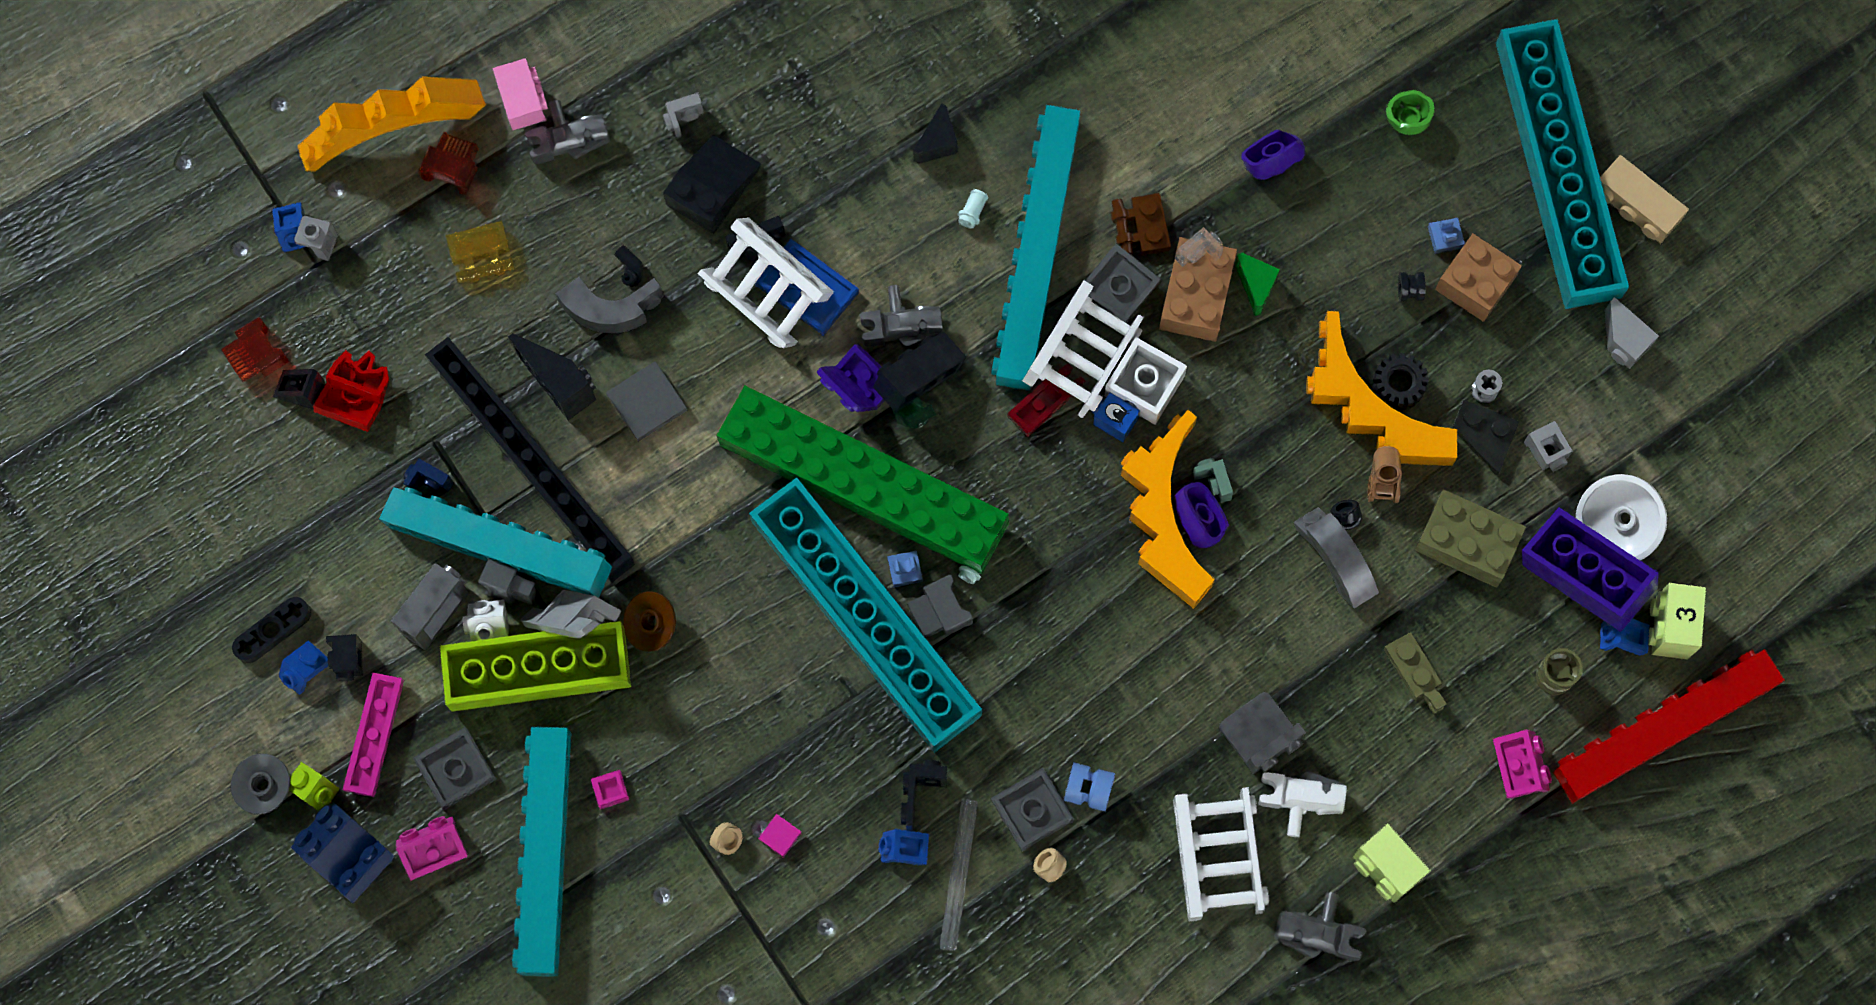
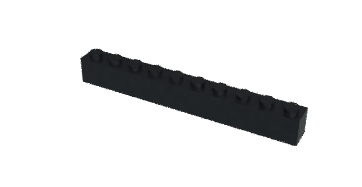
[425,337,635,583]

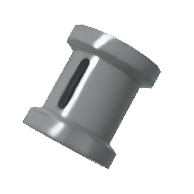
[1472,369,1502,403]

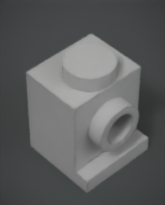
[1524,421,1573,472]

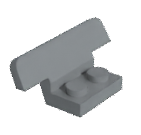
[521,590,621,638]

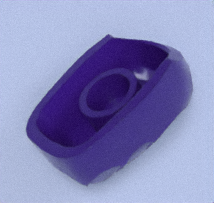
[1241,129,1305,180]
[1174,482,1229,549]

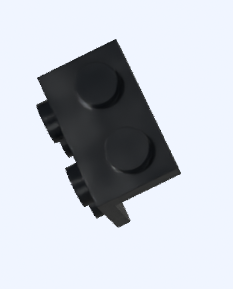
[900,760,948,831]

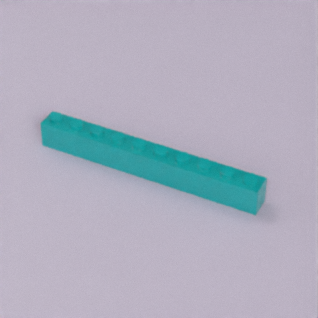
[991,105,1081,391]

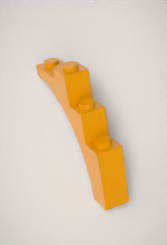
[298,76,486,172]
[1306,311,1457,466]
[1121,410,1215,609]

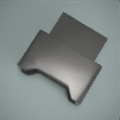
[478,558,539,606]
[907,575,973,638]

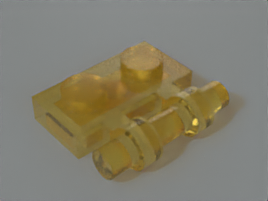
[446,221,515,284]

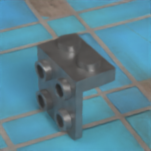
[1219,692,1306,774]

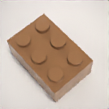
[1159,237,1237,342]

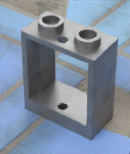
[391,563,469,651]

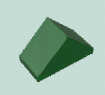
[1234,253,1280,316]

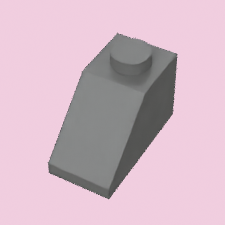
[1605,297,1659,369]

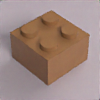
[1435,233,1522,322]

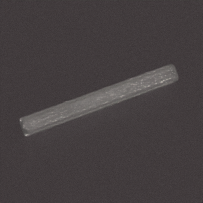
[940,799,978,951]

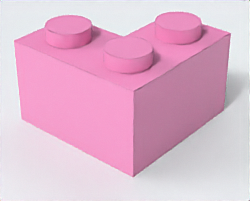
[493,58,548,130]

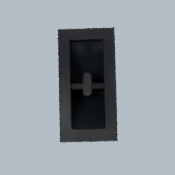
[913,103,958,164]
[273,369,326,410]

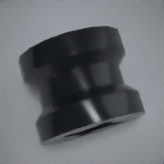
[1398,272,1426,301]

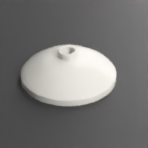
[1576,474,1667,560]

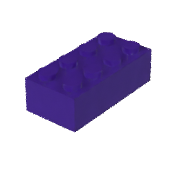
[1522,507,1658,632]

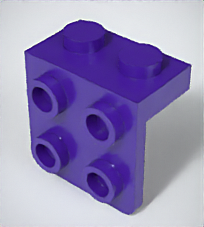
[817,344,885,412]

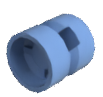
[1064,763,1115,812]

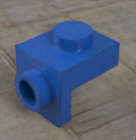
[279,640,328,695]

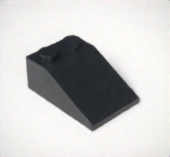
[663,135,762,234]
[508,333,596,421]

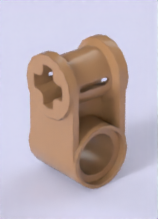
[1367,446,1402,503]

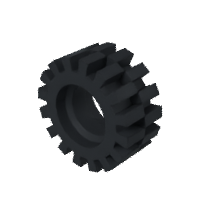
[1372,353,1429,410]

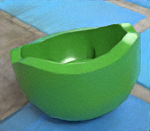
[1386,90,1434,135]

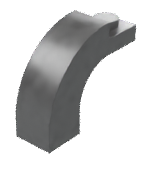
[555,277,664,333]
[1294,507,1379,608]

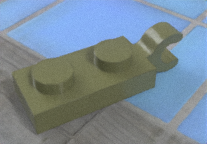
[1384,632,1446,714]

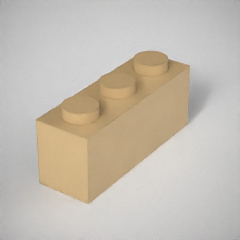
[1600,155,1689,244]

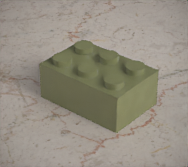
[1415,489,1526,588]

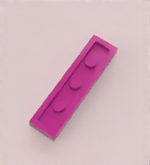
[343,673,404,798]

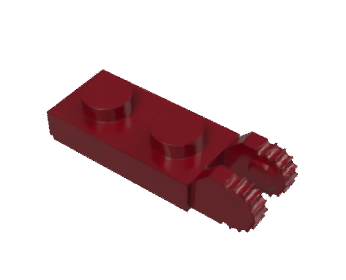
[1007,363,1086,437]

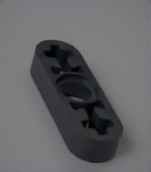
[232,597,311,663]

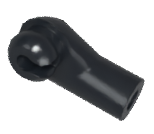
[615,245,643,287]

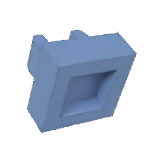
[1428,218,1465,254]
[887,551,923,587]

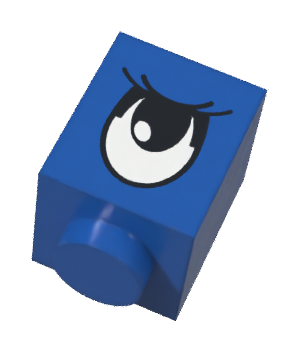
[1092,393,1140,442]

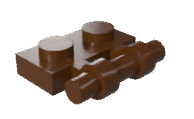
[1111,193,1171,256]

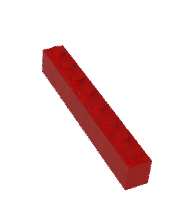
[1553,649,1785,804]

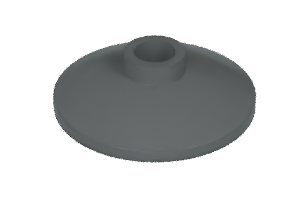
[231,753,290,814]

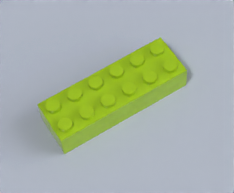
[440,621,631,712]

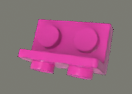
[1493,730,1552,799]
[396,816,468,881]

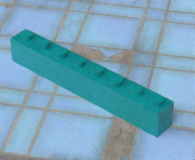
[379,487,612,598]
[512,727,572,976]

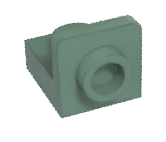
[1193,458,1233,503]

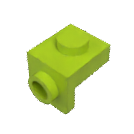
[289,762,339,811]

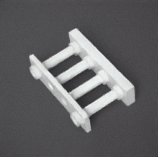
[698,218,834,348]
[1022,281,1144,418]
[1173,787,1269,921]

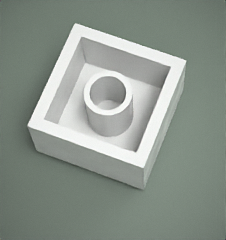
[1104,337,1187,425]

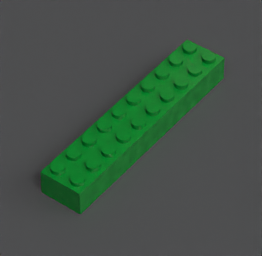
[716,385,1009,575]

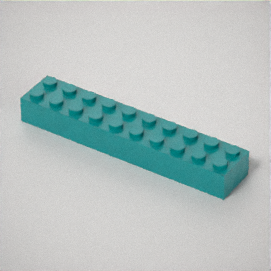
[1496,19,1629,309]
[749,478,982,753]

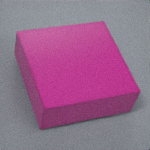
[591,770,629,809]
[758,814,801,858]

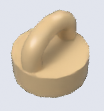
[710,823,743,855]
[1033,848,1067,882]

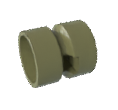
[1536,648,1583,695]

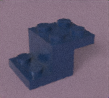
[291,801,395,903]

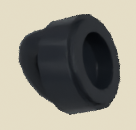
[1330,500,1362,531]

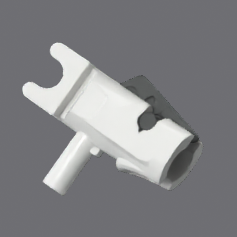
[1258,771,1347,837]

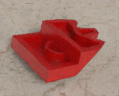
[313,350,389,432]

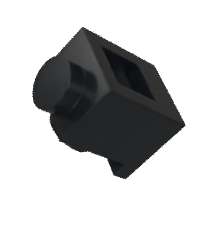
[326,634,363,682]

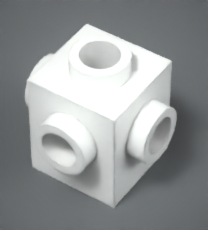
[462,600,509,641]

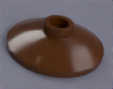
[623,591,676,652]

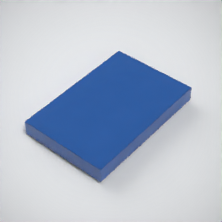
[755,239,859,336]

